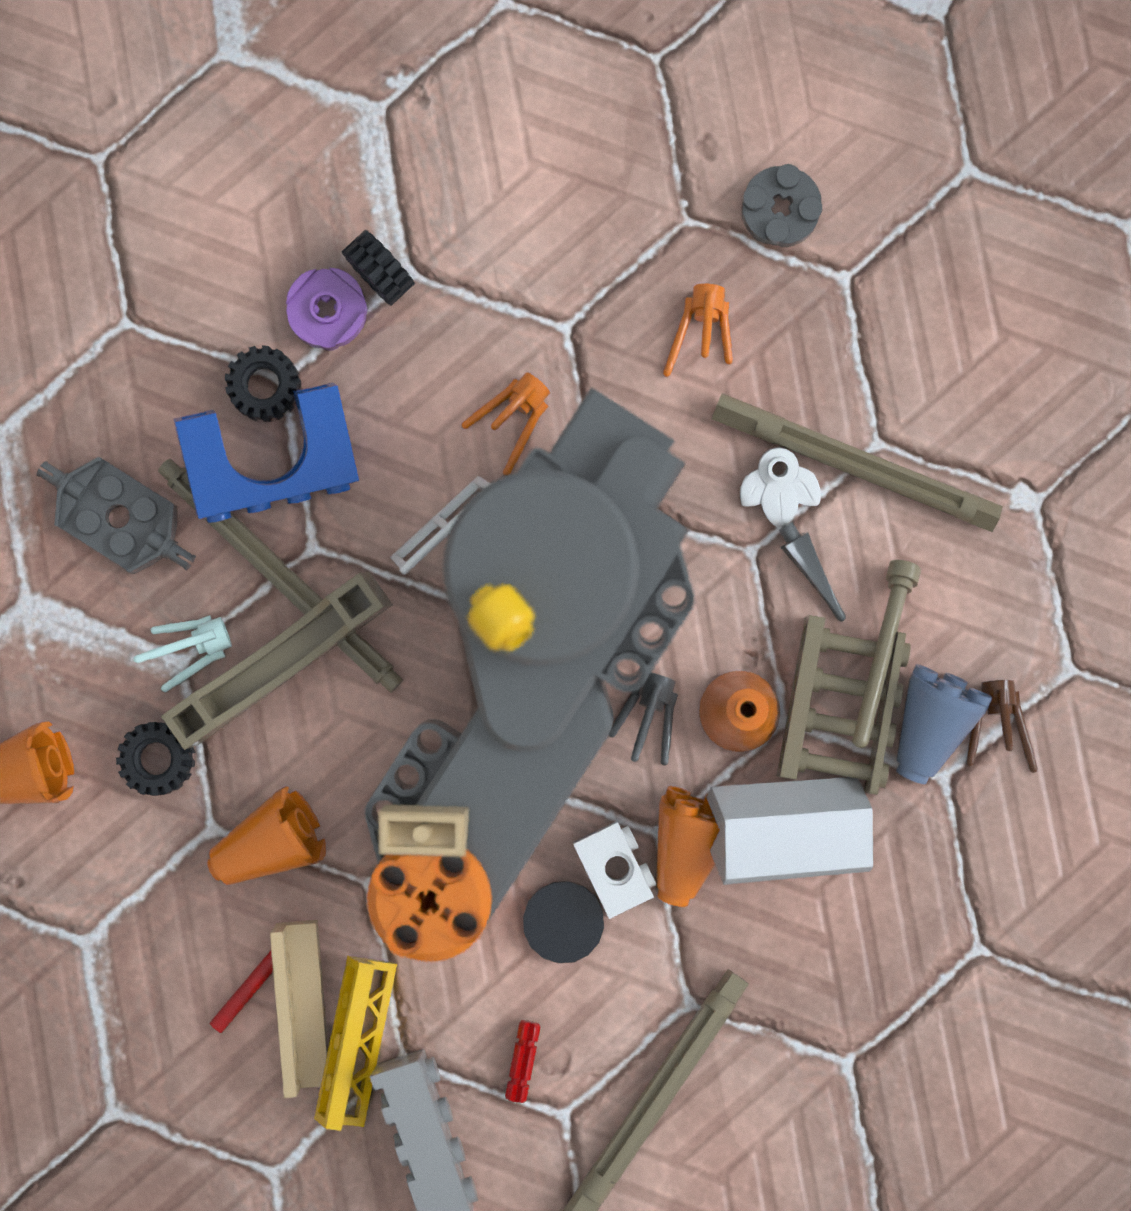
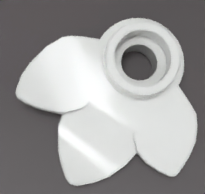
[740,447,821,528]

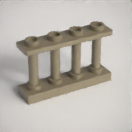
[776,615,911,795]

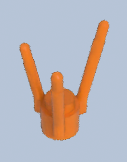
[663,283,733,377]
[462,372,550,476]

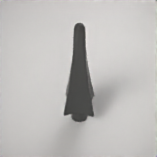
[779,522,846,622]

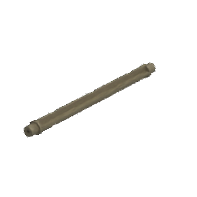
[158,459,403,693]

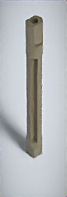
[711,393,1003,532]
[563,969,749,1211]

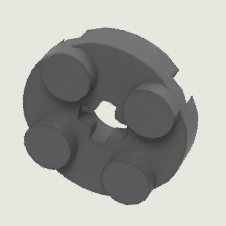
[742,164,822,247]

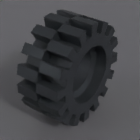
[341,230,415,306]
[225,345,302,422]
[116,722,195,796]

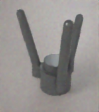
[609,673,678,766]

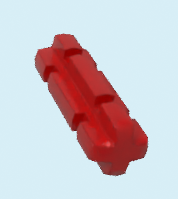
[505,1020,541,1103]

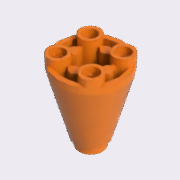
[656,786,720,907]

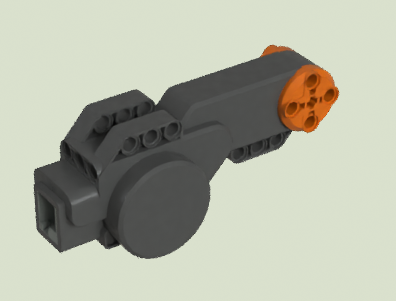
[365,387,694,962]

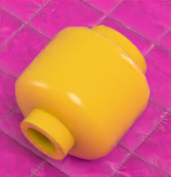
[467,585,534,652]

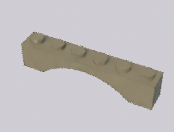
[161,572,393,750]

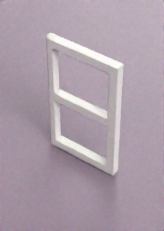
[390,476,490,575]

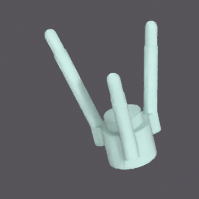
[133,615,232,692]

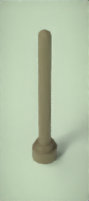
[852,560,921,748]

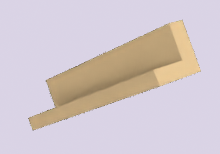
[270,920,328,1098]

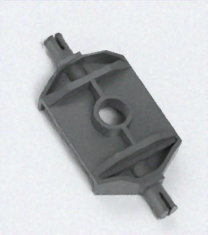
[36,457,196,574]

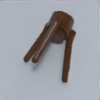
[966,680,1038,773]

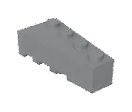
[370,1049,478,1211]

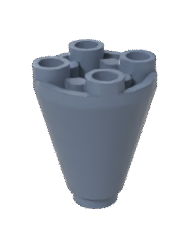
[896,664,992,784]

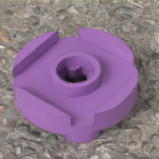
[286,268,368,351]

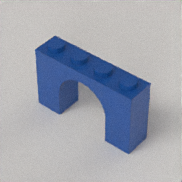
[173,382,359,523]

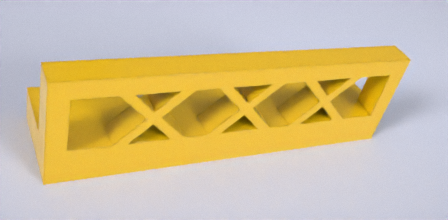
[314,956,397,1131]

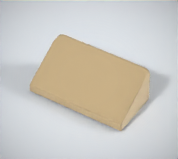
[378,805,469,857]

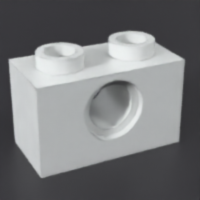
[573,821,656,919]

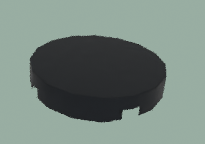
[523,881,604,963]

